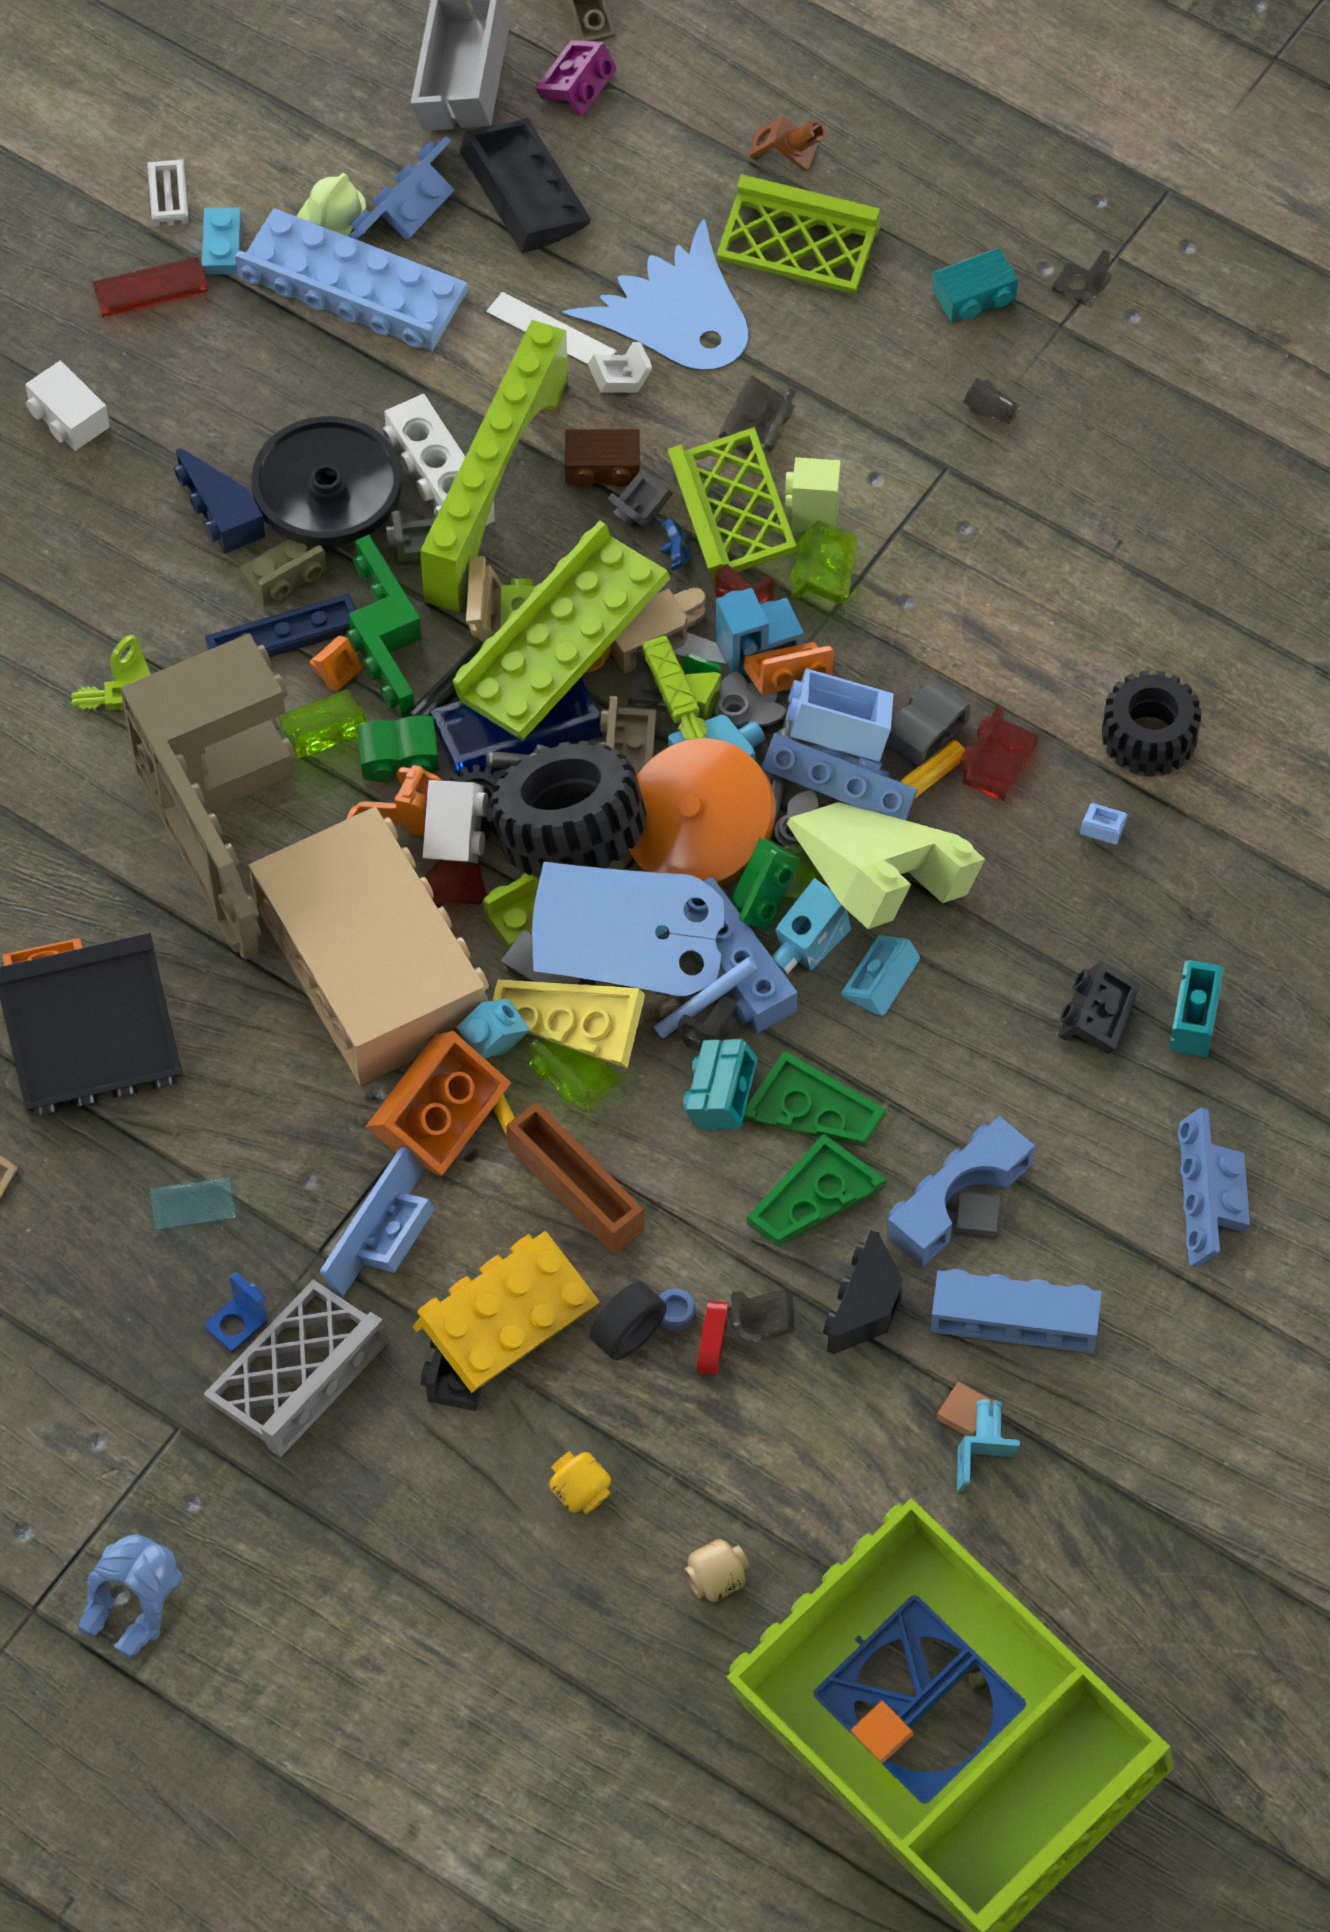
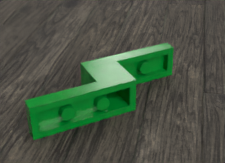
[346,535,422,719]

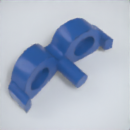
[660,518,691,571]

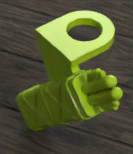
[71,635,151,711]
[643,636,721,740]

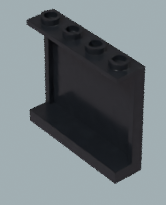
[0,933,183,1117]

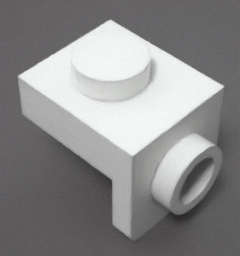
[588,342,652,393]

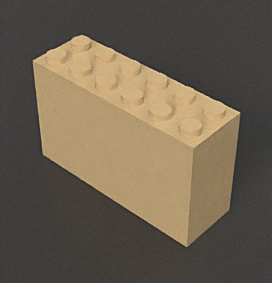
[248,806,489,1086]

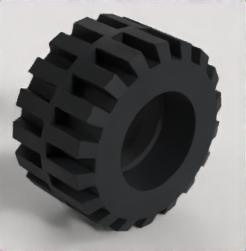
[1102,670,1202,776]

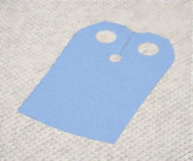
[532,862,724,996]

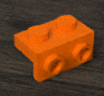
[744,642,834,695]

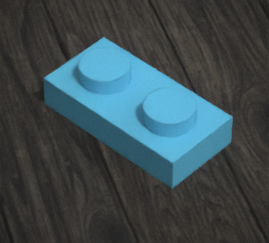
[202,208,241,275]

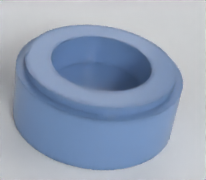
[659,1288,696,1332]

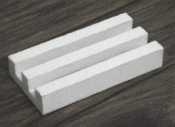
[147,159,189,227]

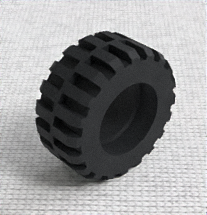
[490,741,647,879]

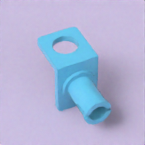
[957,1399,1020,1493]

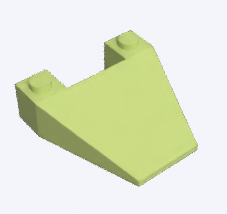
[786,802,985,929]

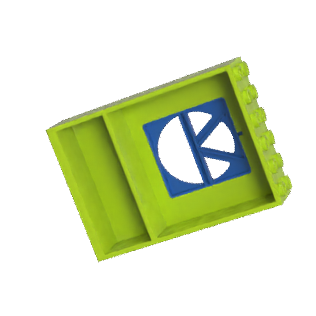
[726,1498,1174,1932]

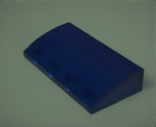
[430,677,603,778]

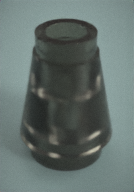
[963,377,1021,425]

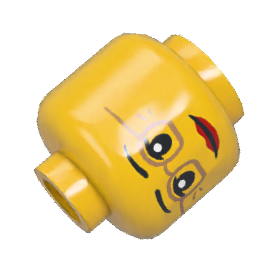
[549,1451,611,1515]

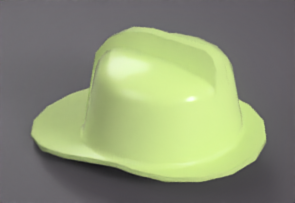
[297,173,366,236]

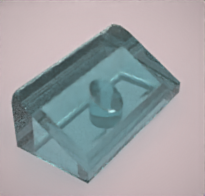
[149,1176,236,1229]

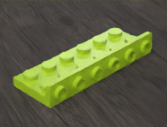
[453,521,670,741]

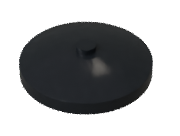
[251,416,402,547]

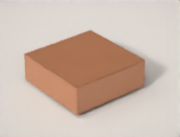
[937,1382,993,1436]

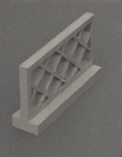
[203,1280,390,1458]

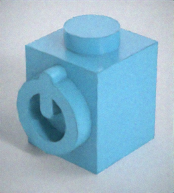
[457,999,530,1059]

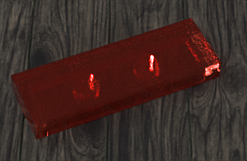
[93,256,208,317]

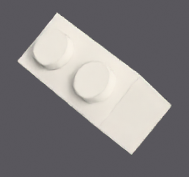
[25,360,110,451]
[422,780,488,864]

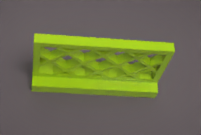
[716,174,881,294]
[667,427,798,588]

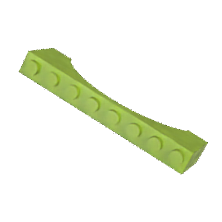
[420,320,568,613]

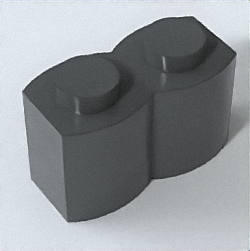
[886,680,970,766]

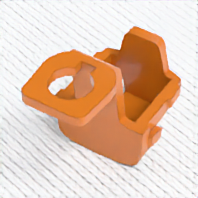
[346,765,441,836]

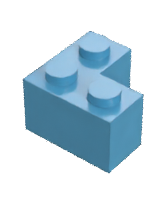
[716,588,804,674]

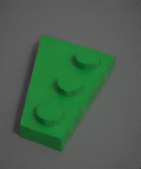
[747,1134,887,1247]

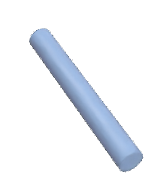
[654,957,758,1038]

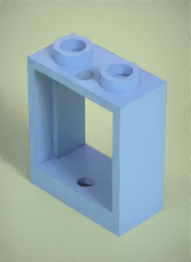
[786,668,893,762]

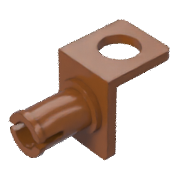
[748,116,827,171]

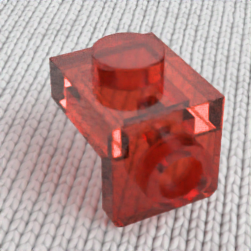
[715,564,774,605]
[424,860,487,908]

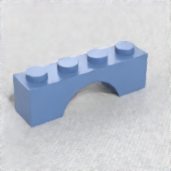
[887,1116,1035,1268]

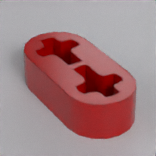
[697,1299,729,1376]

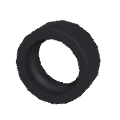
[590,1281,667,1361]

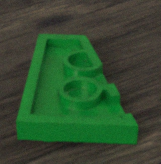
[743,1051,886,1147]

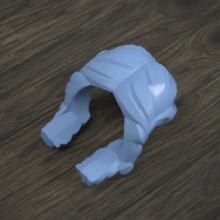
[78,1534,182,1659]

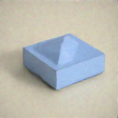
[1079,803,1128,845]

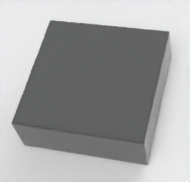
[956,1192,1001,1238]

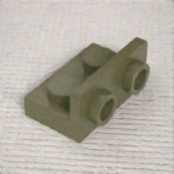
[238,539,327,606]

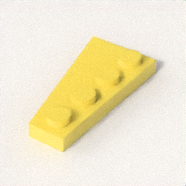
[492,980,645,1068]

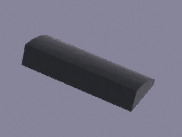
[460,118,591,253]

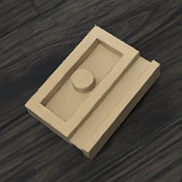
[466,556,503,643]

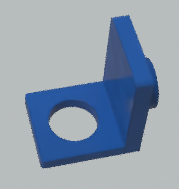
[204,1272,268,1353]

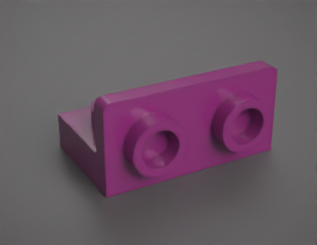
[535,40,617,116]

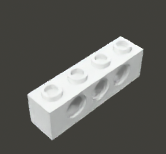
[382,393,495,525]

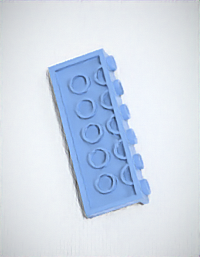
[235,208,468,351]

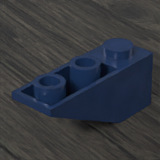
[173,448,266,554]

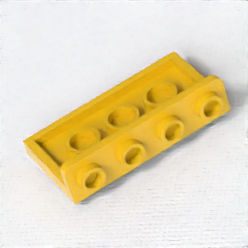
[412,1231,600,1393]

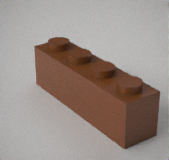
[506,1102,644,1256]

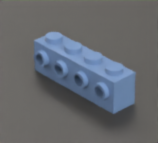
[678,877,798,1034]
[930,1269,1102,1353]

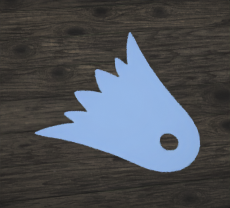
[563,219,748,370]

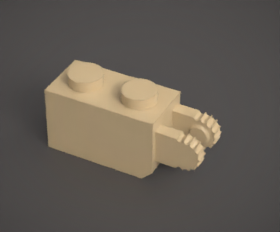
[611,587,706,674]

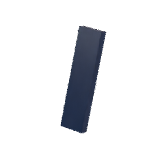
[205,593,356,657]

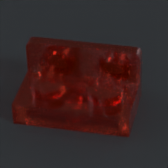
[960,706,1038,801]

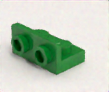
[730,837,801,930]

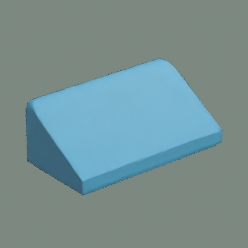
[841,935,920,1016]

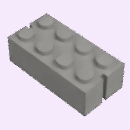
[411,0,511,131]

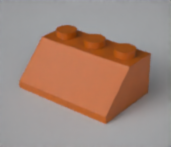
[365,1031,511,1176]

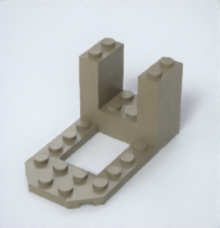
[120,633,296,960]

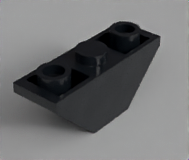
[823,1230,903,1354]

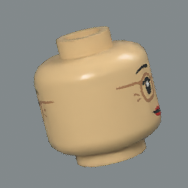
[684,1539,750,1602]

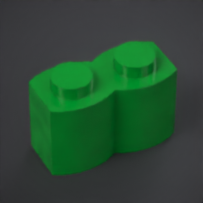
[357,715,440,782]

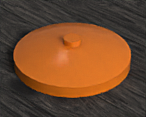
[628,738,776,887]

